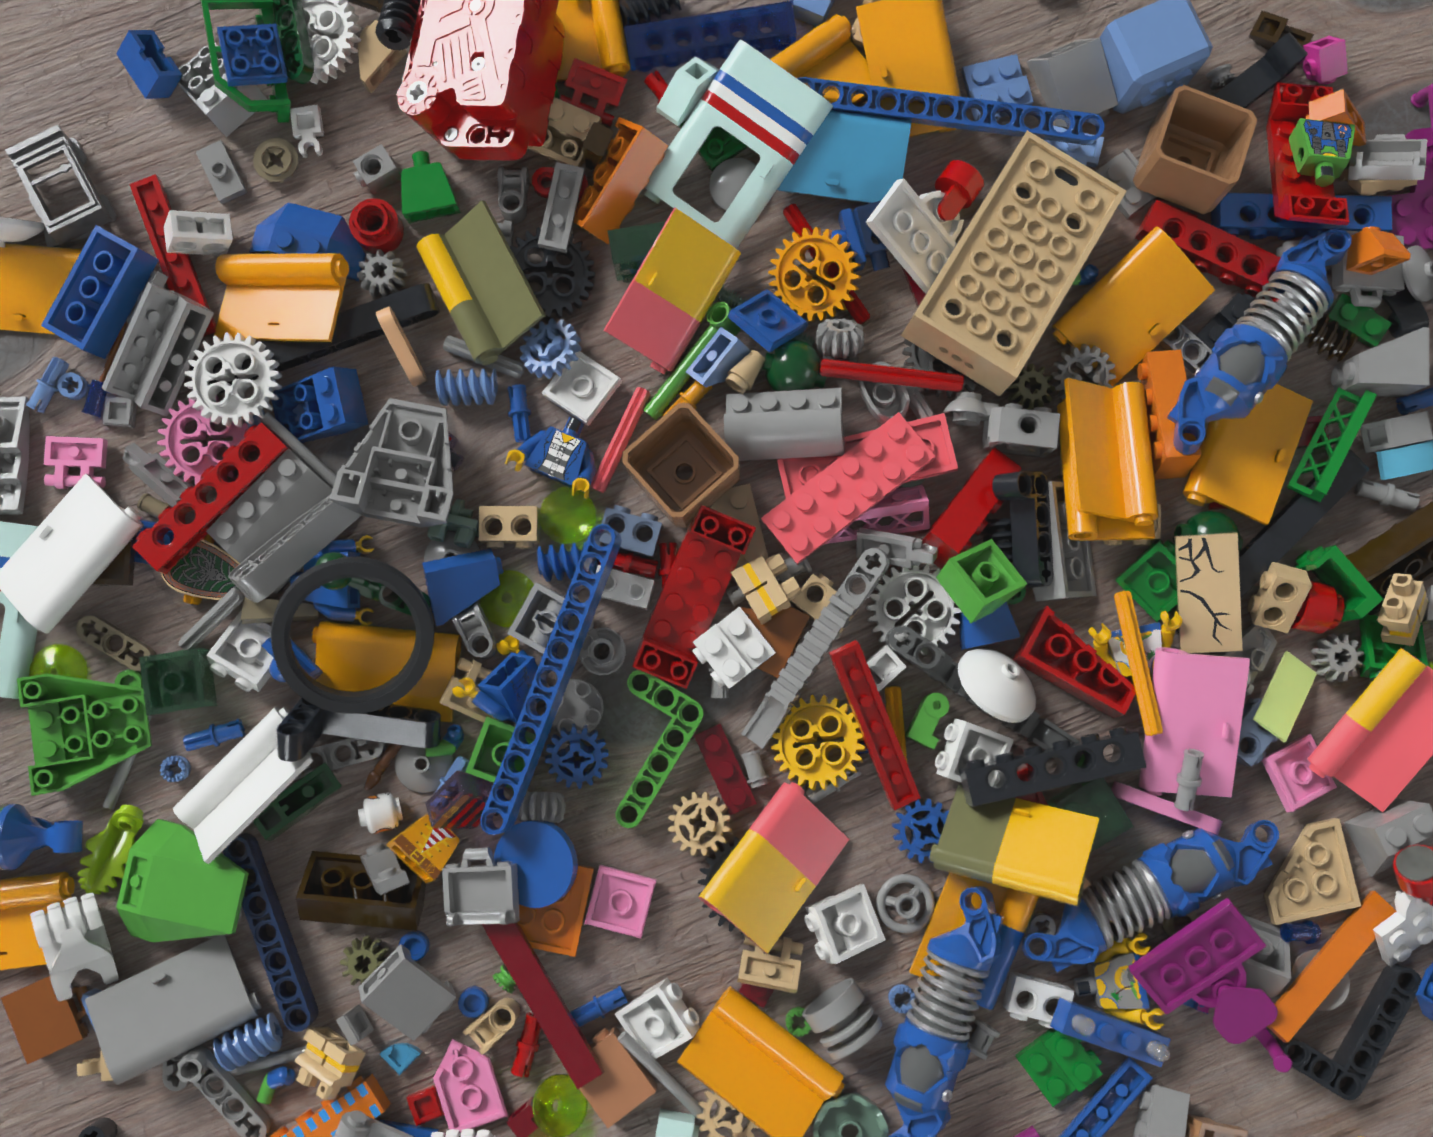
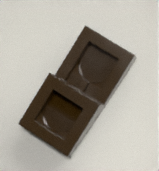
[1249,11,1314,50]

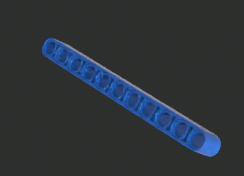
[797,77,1105,145]
[480,524,622,835]

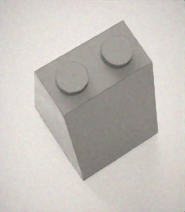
[1027,38,1118,127]
[1331,327,1429,397]
[1343,798,1433,877]

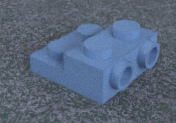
[961,54,1034,122]

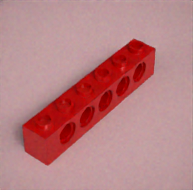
[1135,200,1281,303]
[132,422,290,574]

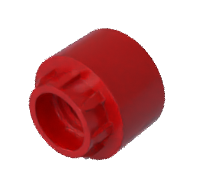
[349,198,404,254]
[1291,581,1344,634]

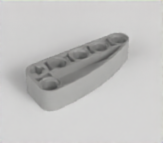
[228,495,361,603]

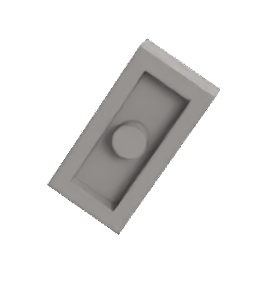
[196,140,248,205]

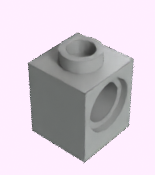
[353,144,401,194]

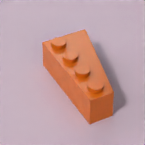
[573,117,668,244]
[1137,349,1202,480]

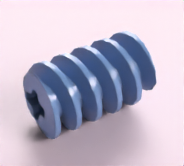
[435,368,498,406]
[213,1012,283,1071]

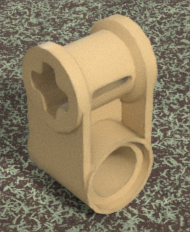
[463,998,520,1055]

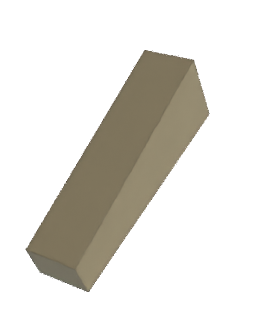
[241,597,319,624]

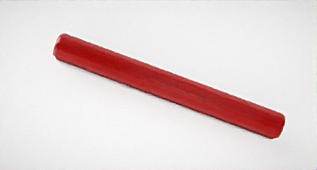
[783,203,870,325]
[820,359,964,392]

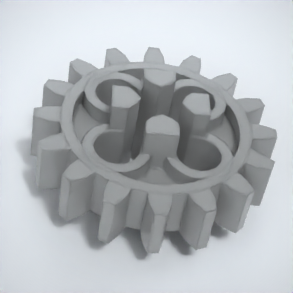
[1051,344,1116,400]

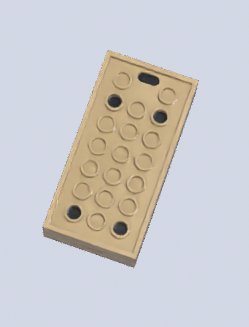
[901,130,1127,396]

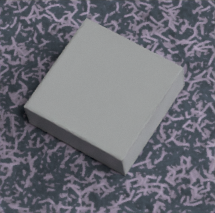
[102,396,137,428]
[336,1005,374,1046]

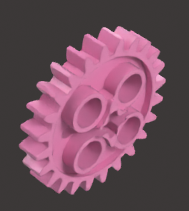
[157,396,255,485]

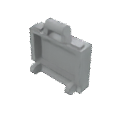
[1348,134,1427,180]
[1331,231,1404,308]
[442,848,520,926]

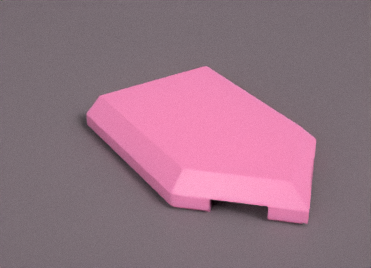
[433,1039,508,1133]

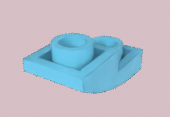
[1376,440,1433,480]

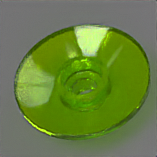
[480,570,534,627]
[29,644,88,679]
[533,1074,588,1137]

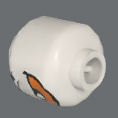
[358,792,403,834]

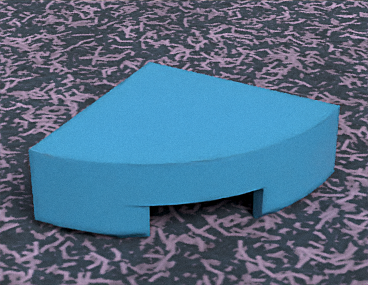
[379,1043,423,1076]

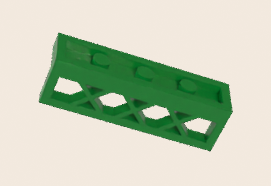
[1286,387,1377,503]

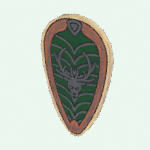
[161,539,246,600]

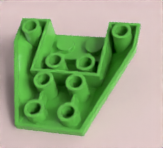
[17,674,152,796]
[116,819,249,943]

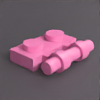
[44,436,108,489]

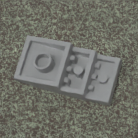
[0,397,30,515]

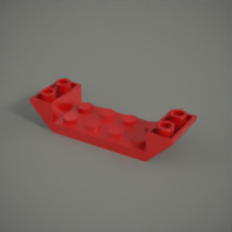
[1266,82,1350,226]
[632,504,756,689]

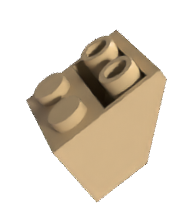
[528,97,602,167]

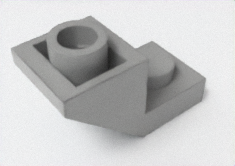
[1360,411,1433,453]
[360,843,409,895]

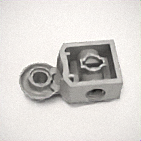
[943,392,1060,458]
[507,582,626,676]

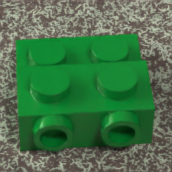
[1115,539,1178,622]
[1357,615,1428,682]
[1014,1028,1103,1107]

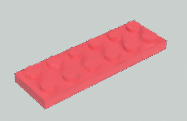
[761,412,936,565]
[777,413,958,498]

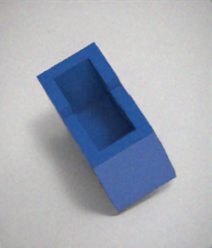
[116,30,182,99]

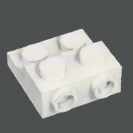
[692,606,776,689]
[206,610,273,692]
[935,719,1014,786]
[804,884,885,964]
[615,978,700,1059]

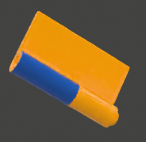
[909,872,1040,1010]

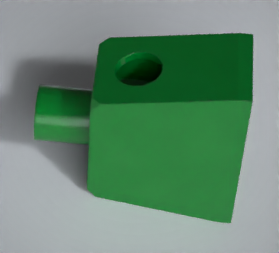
[401,151,461,223]

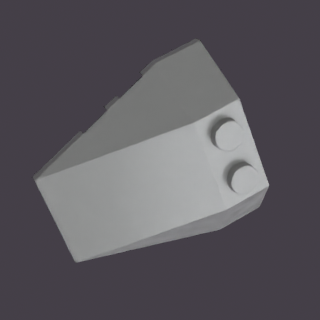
[330,398,454,528]

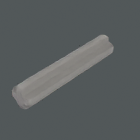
[443,335,525,379]
[178,588,245,652]

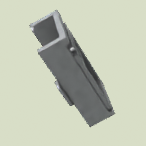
[5,125,117,246]

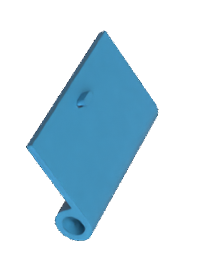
[777,110,912,203]

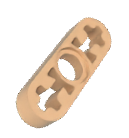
[376,306,427,387]

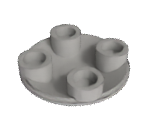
[709,158,757,210]
[546,679,604,734]

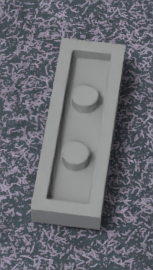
[538,162,585,253]

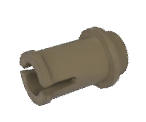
[137,493,172,521]

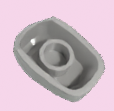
[858,361,910,425]

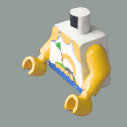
[1088,611,1182,685]

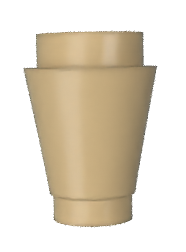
[725,350,765,394]

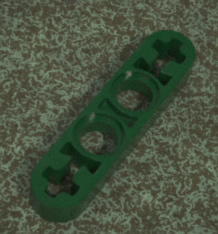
[273,0,314,84]

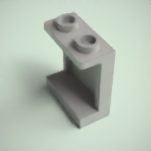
[358,944,456,1041]

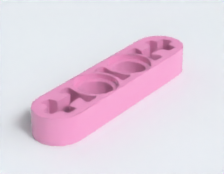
[1110,781,1223,835]

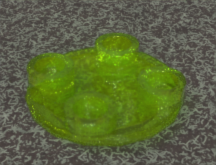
[539,487,596,544]

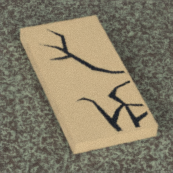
[1174,533,1243,653]

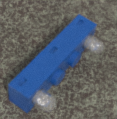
[1050,998,1171,1068]

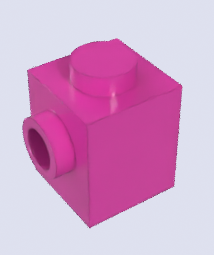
[1303,36,1348,85]

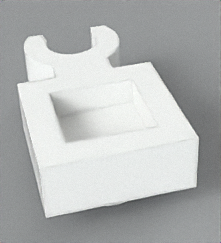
[290,105,324,158]

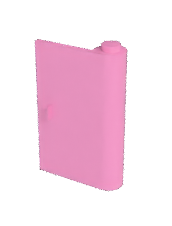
[1139,647,1250,797]

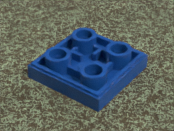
[217,24,288,87]

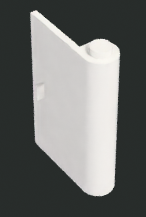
[0,473,143,634]
[173,707,313,864]

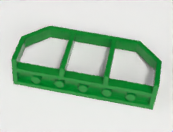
[200,0,291,123]

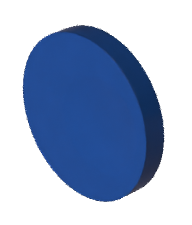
[494,820,578,908]

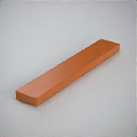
[1267,891,1397,1043]

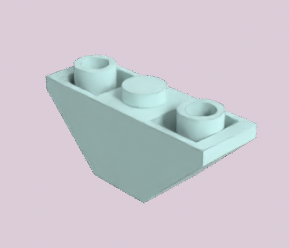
[656,57,719,126]

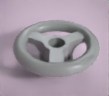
[876,874,935,933]

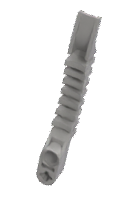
[741,548,890,749]

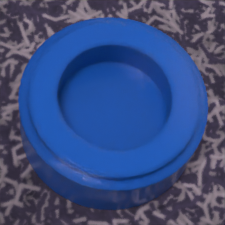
[398,930,430,962]
[458,986,489,1018]

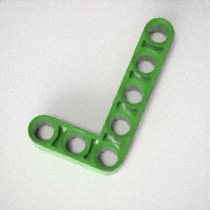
[616,670,704,828]

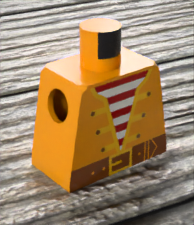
[386,809,460,884]

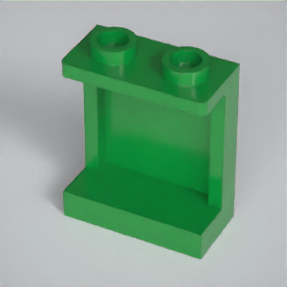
[1293,545,1383,622]

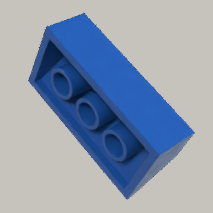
[41,225,159,359]

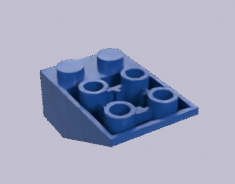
[272,366,369,447]

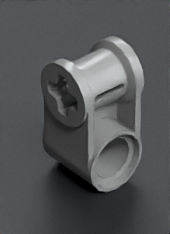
[498,166,529,224]
[452,602,497,659]

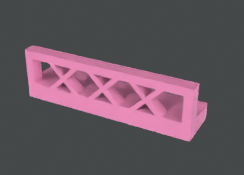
[825,485,930,544]

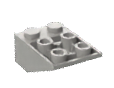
[178,43,268,137]

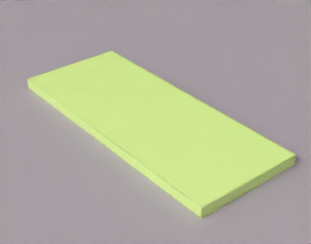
[1253,651,1317,742]

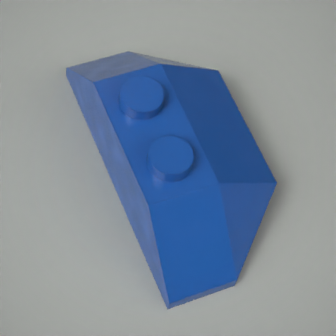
[249,202,366,282]

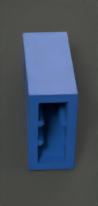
[422,548,503,626]

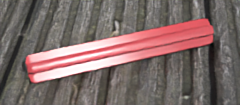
[591,387,650,493]

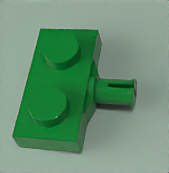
[1327,292,1392,348]

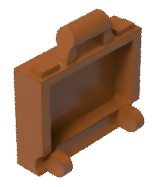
[735,607,811,678]
[1,976,89,1065]

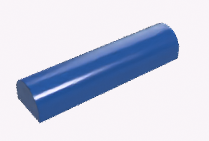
[1058,1056,1153,1137]

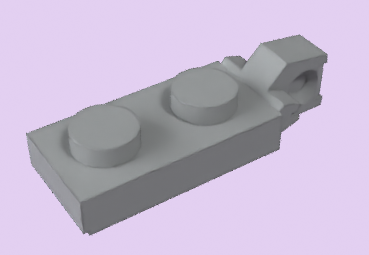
[122,443,194,507]
[856,527,938,568]

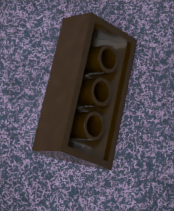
[1346,501,1433,615]
[295,851,426,931]

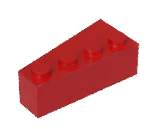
[922,447,1022,569]
[1012,606,1136,719]

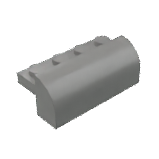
[101,282,214,417]
[724,388,845,461]

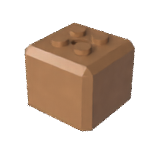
[1133,85,1257,214]
[622,403,741,528]

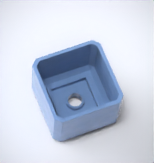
[1100,0,1213,114]

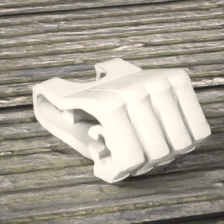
[30,893,119,1002]

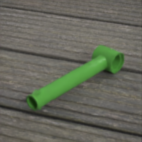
[643,302,741,420]

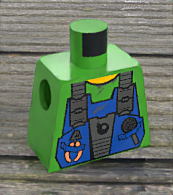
[1289,118,1355,187]

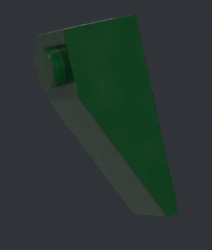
[253,762,342,841]

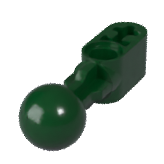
[315,552,431,616]

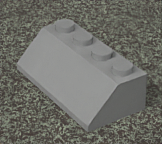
[1032,481,1097,602]

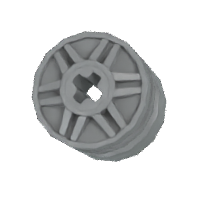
[802,978,883,1060]

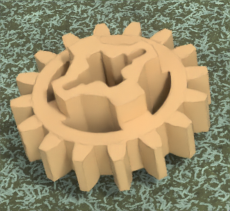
[668,792,732,856]
[696,1091,760,1137]

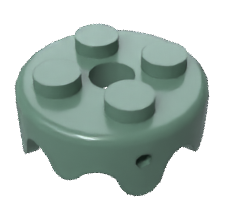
[813,1093,889,1137]

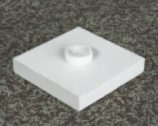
[542,351,622,426]

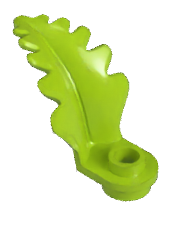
[78,805,144,895]

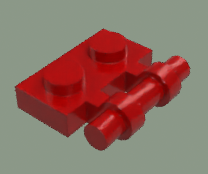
[560,58,627,127]

